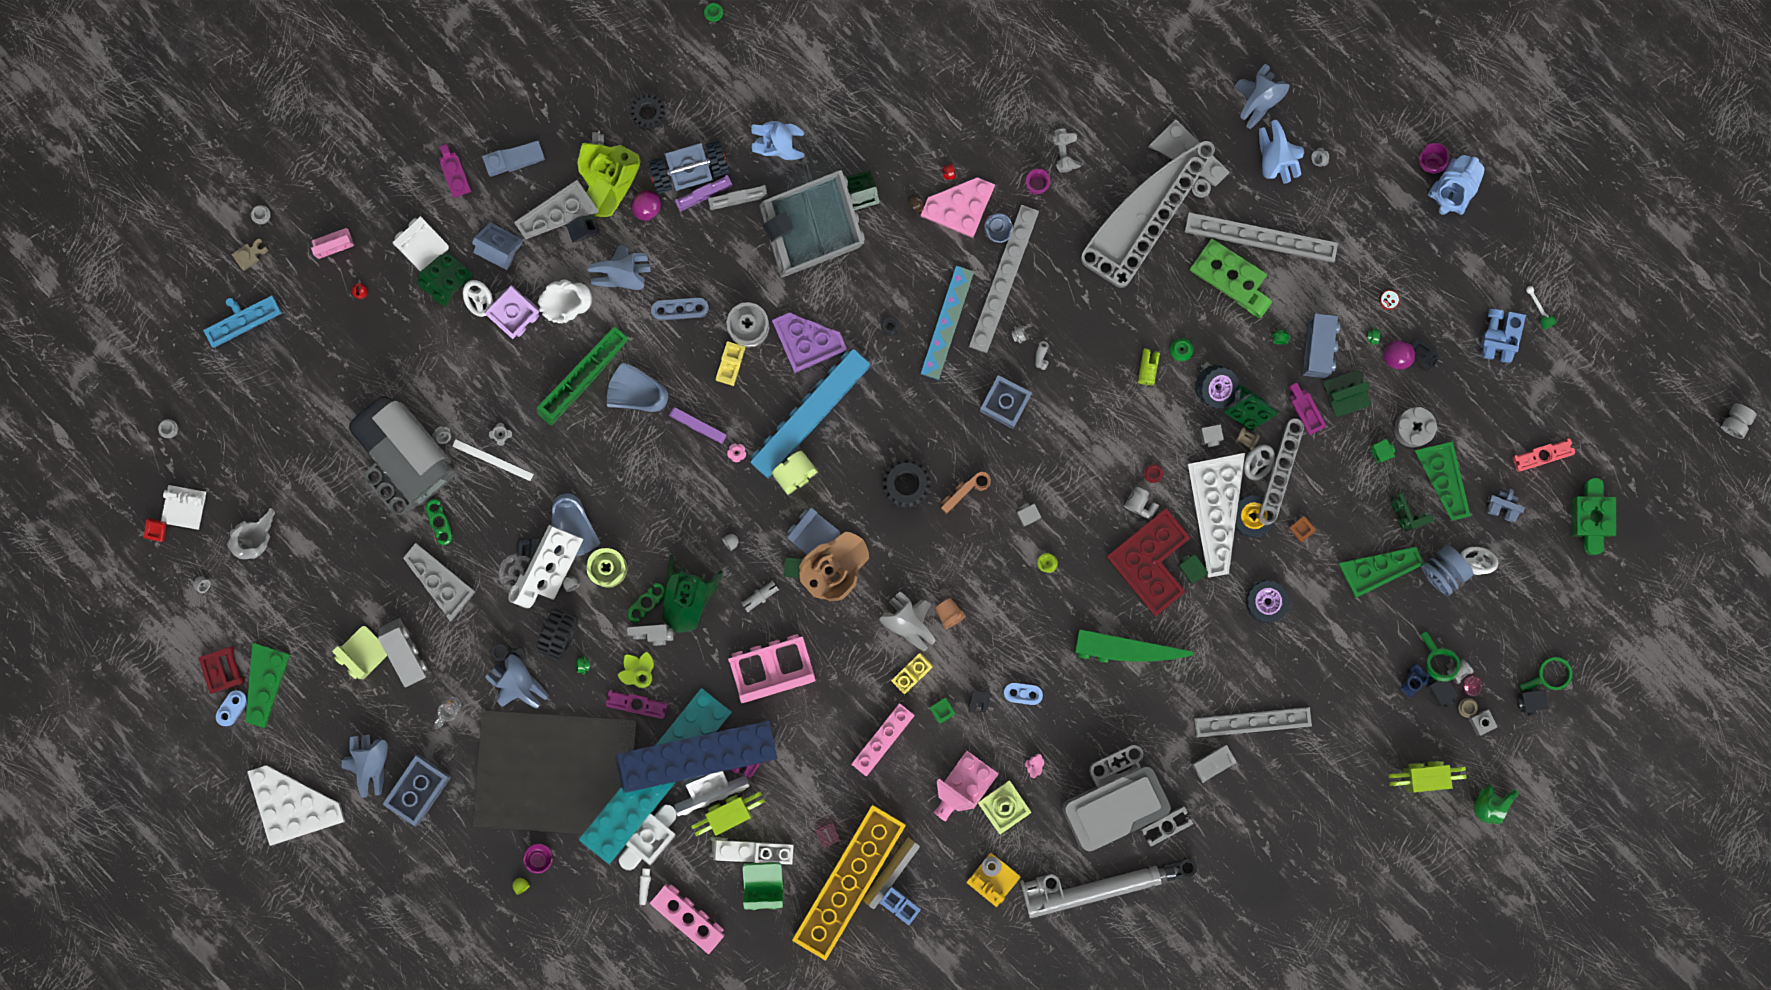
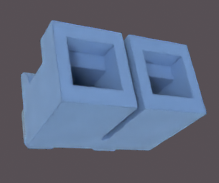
[880,886,921,925]

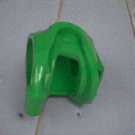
[1473,784,1519,824]

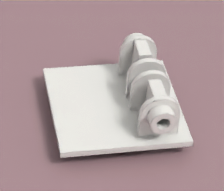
[161,485,206,530]

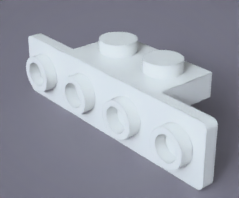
[674,772,749,816]

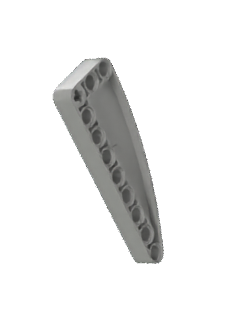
[1081,141,1215,288]

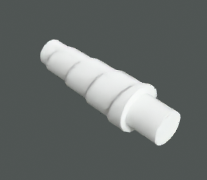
[639,868,651,905]

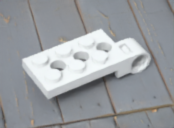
[509,525,583,608]

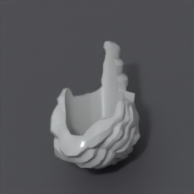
[227,508,275,559]

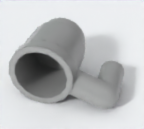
[1124,487,1159,520]

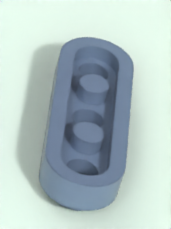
[651,298,709,321]

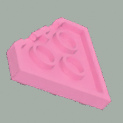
[921,178,995,238]

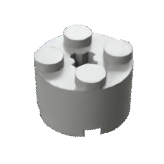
[1394,407,1437,447]

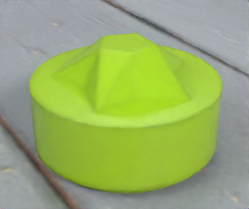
[1037,553,1058,573]

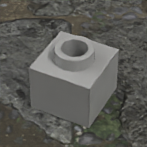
[1200,425,1224,447]
[1016,503,1041,527]
[1468,710,1497,736]

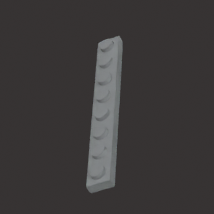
[969,205,1039,354]
[1184,213,1338,263]

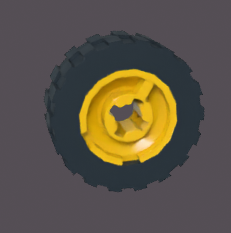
[1235,495,1274,538]

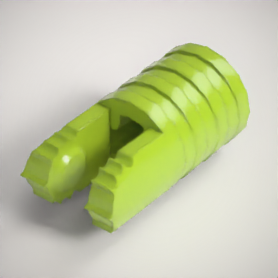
[1138,348,1160,385]

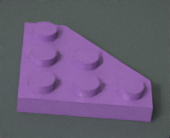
[772,313,847,373]

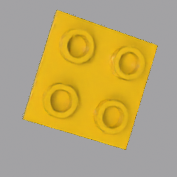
[966,853,1021,907]

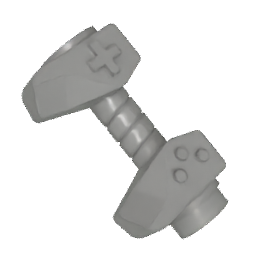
[1053,129,1081,172]

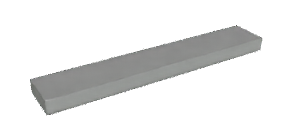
[1194,707,1312,737]

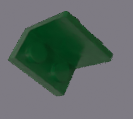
[1391,492,1434,532]

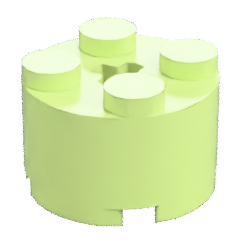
[772,451,818,495]
[587,548,628,588]

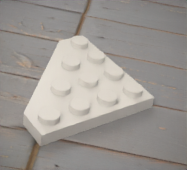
[248,765,345,846]

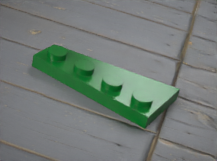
[1338,547,1424,598]
[246,643,290,728]

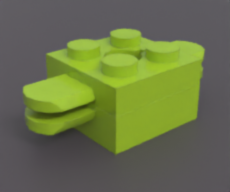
[1388,761,1467,792]
[691,791,766,836]

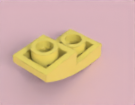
[891,652,934,695]

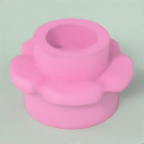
[727,443,746,462]

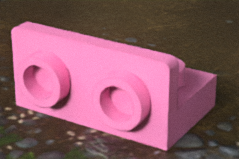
[311,228,354,259]

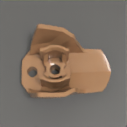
[799,532,869,601]

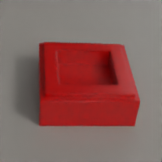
[144,518,167,542]

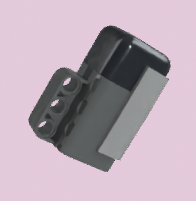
[349,396,457,516]

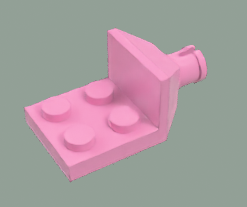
[933,751,999,822]

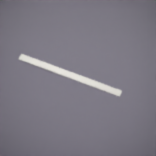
[453,439,534,481]

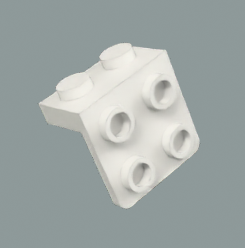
[393,216,449,271]

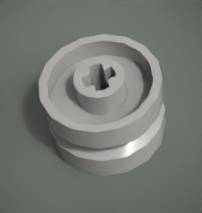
[726,302,770,348]

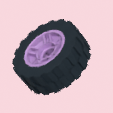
[1195,364,1240,409]
[1245,580,1290,623]

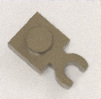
[231,239,269,271]

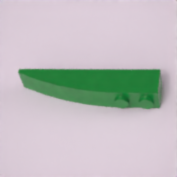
[537,326,629,426]
[1074,630,1194,663]

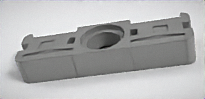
[708,185,768,210]

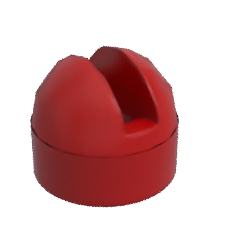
[942,164,956,180]
[352,283,368,299]

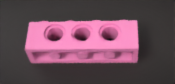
[851,703,915,776]
[650,884,725,954]

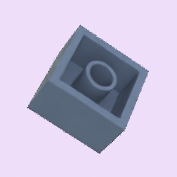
[979,375,1032,429]

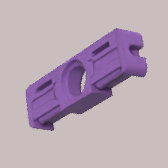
[675,175,733,211]
[669,407,726,444]

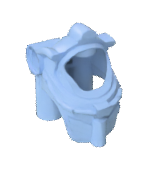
[1428,155,1484,215]

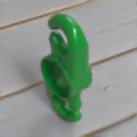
[425,499,453,545]
[627,583,666,623]

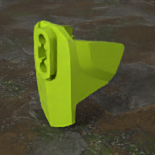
[577,143,641,217]

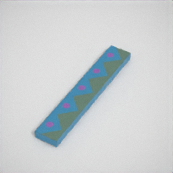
[921,266,974,380]

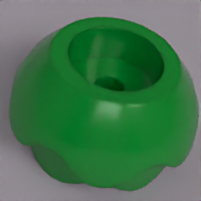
[1169,338,1194,361]

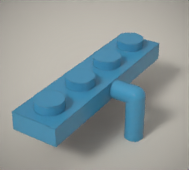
[203,296,282,348]

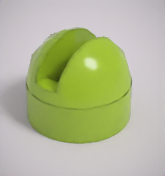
[513,878,530,895]

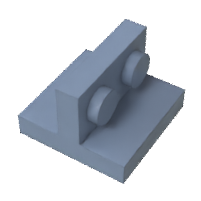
[472,222,523,270]

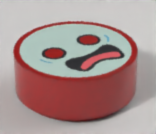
[1379,290,1400,310]

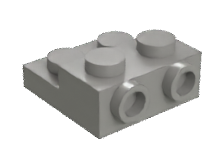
[627,625,673,646]

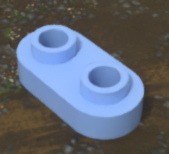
[1004,683,1043,705]
[216,691,248,726]

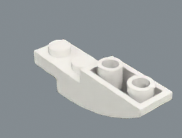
[713,840,793,864]

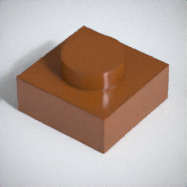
[1288,516,1316,543]

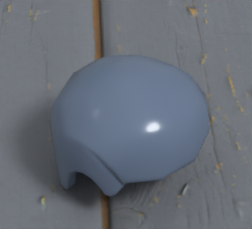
[984,213,1013,243]

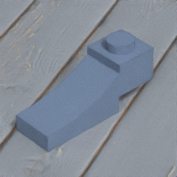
[482,141,545,177]

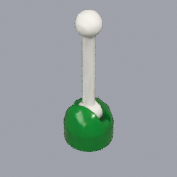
[1526,286,1557,330]

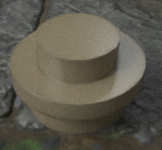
[1458,698,1478,718]

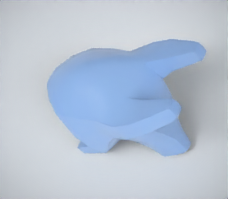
[1259,120,1304,184]
[751,121,804,160]

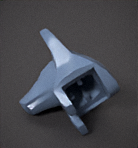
[1235,64,1290,129]
[587,245,650,290]
[485,654,549,708]
[342,735,388,798]

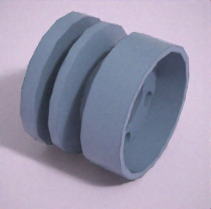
[1421,545,1474,596]

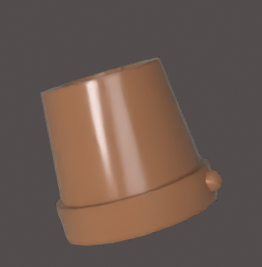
[935,598,966,630]

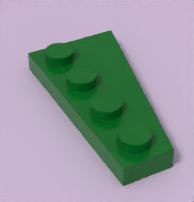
[1415,442,1471,521]

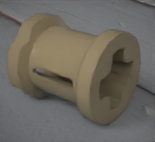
[1235,427,1260,451]

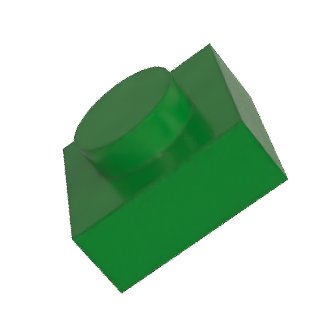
[930,698,956,724]

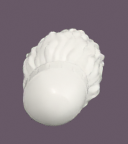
[538,280,592,323]

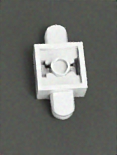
[619,805,677,870]

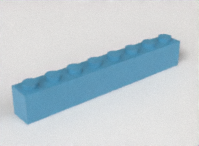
[750,349,870,479]

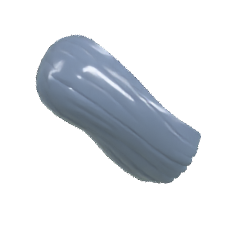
[606,363,668,412]
[552,493,600,556]

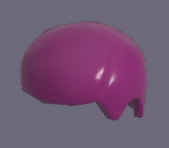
[1419,143,1449,174]
[631,190,661,221]
[1383,340,1415,370]
[523,844,553,874]

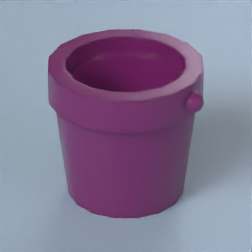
[1026,169,1050,195]

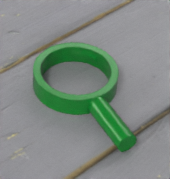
[1421,632,1460,681]
[1519,657,1572,692]

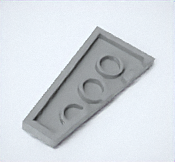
[1149,120,1230,187]
[514,180,599,239]
[404,543,475,622]

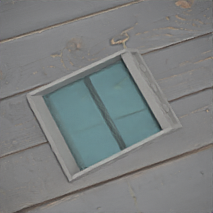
[760,170,865,277]

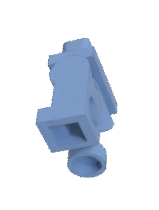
[1480,309,1526,363]

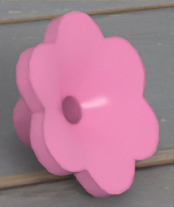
[1025,754,1044,778]

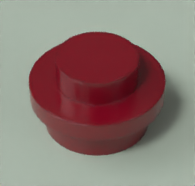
[1144,464,1163,483]

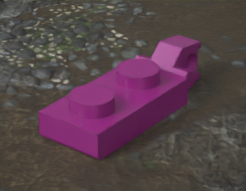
[439,144,472,198]
[1288,383,1326,436]

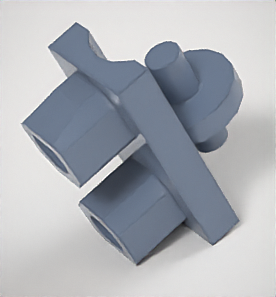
[1486,488,1525,522]

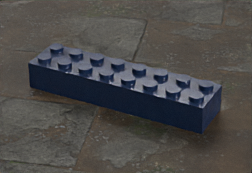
[615,721,778,794]

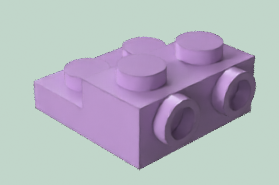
[484,285,539,339]

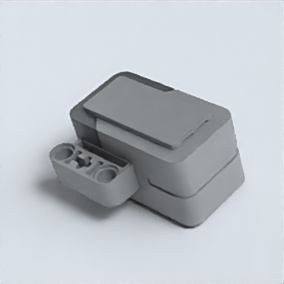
[1062,745,1171,851]

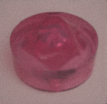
[1463,676,1482,696]

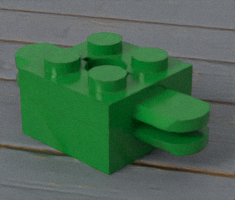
[1571,478,1616,555]

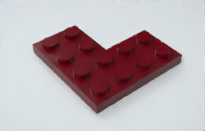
[1107,509,1190,616]

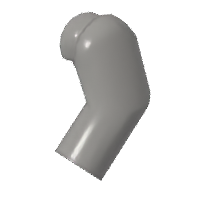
[1035,341,1049,370]

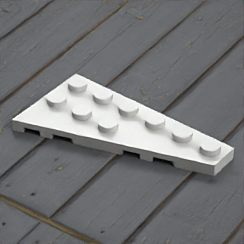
[1188,453,1245,577]

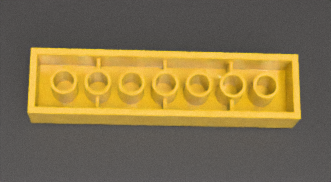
[792,804,906,961]

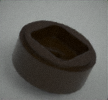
[907,194,924,213]

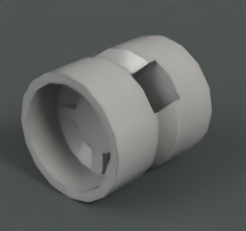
[1721,403,1757,439]

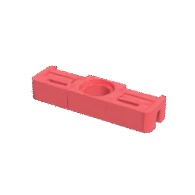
[1513,438,1575,472]

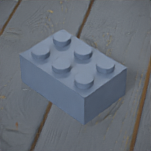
[1302,314,1340,378]
[383,755,451,826]

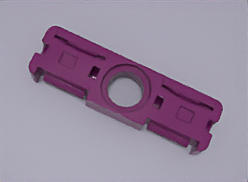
[606,690,668,719]

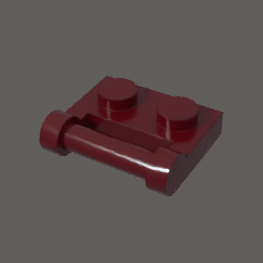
[198,646,244,694]

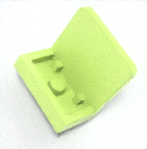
[332,626,387,679]

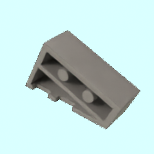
[378,618,428,687]

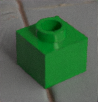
[1370,439,1395,464]

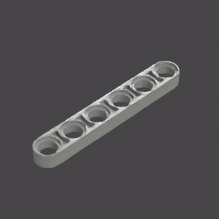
[1258,418,1304,525]

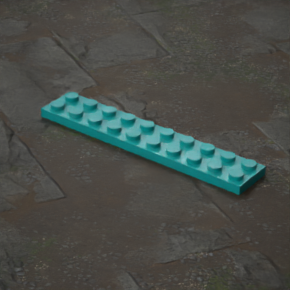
[579,688,732,865]

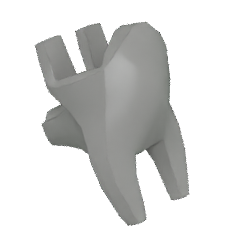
[880,592,936,651]

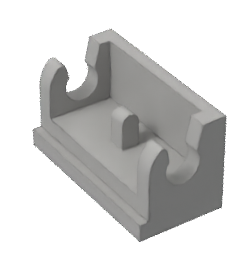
[1191,745,1236,783]

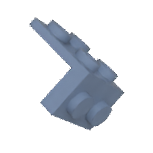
[787,508,840,555]

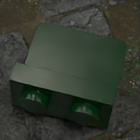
[417,251,473,308]

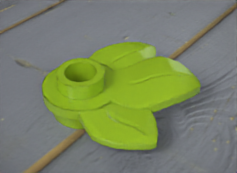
[618,652,654,688]

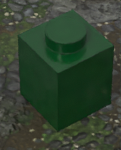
[1177,554,1208,585]

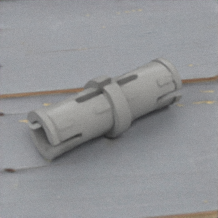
[741,580,779,612]

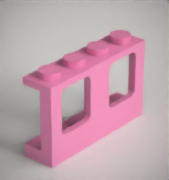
[728,634,816,703]

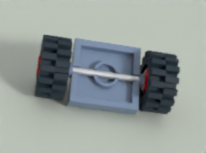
[648,140,729,194]

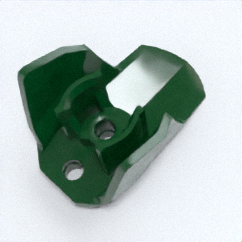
[662,555,724,633]

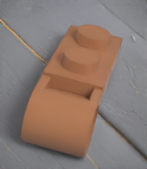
[941,472,991,514]

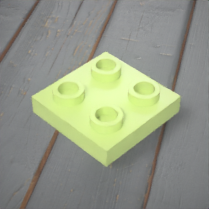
[978,780,1032,834]

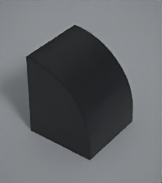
[762,212,794,242]
[566,215,600,243]

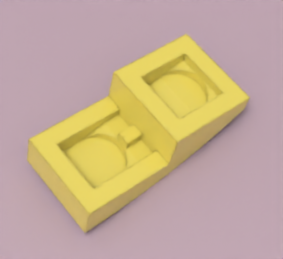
[716,341,745,386]

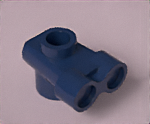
[1400,664,1432,697]

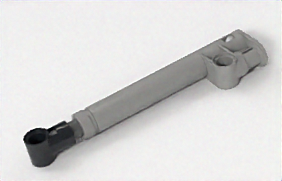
[1020,858,1197,919]

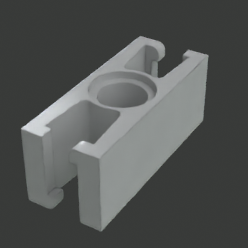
[1140,806,1193,847]

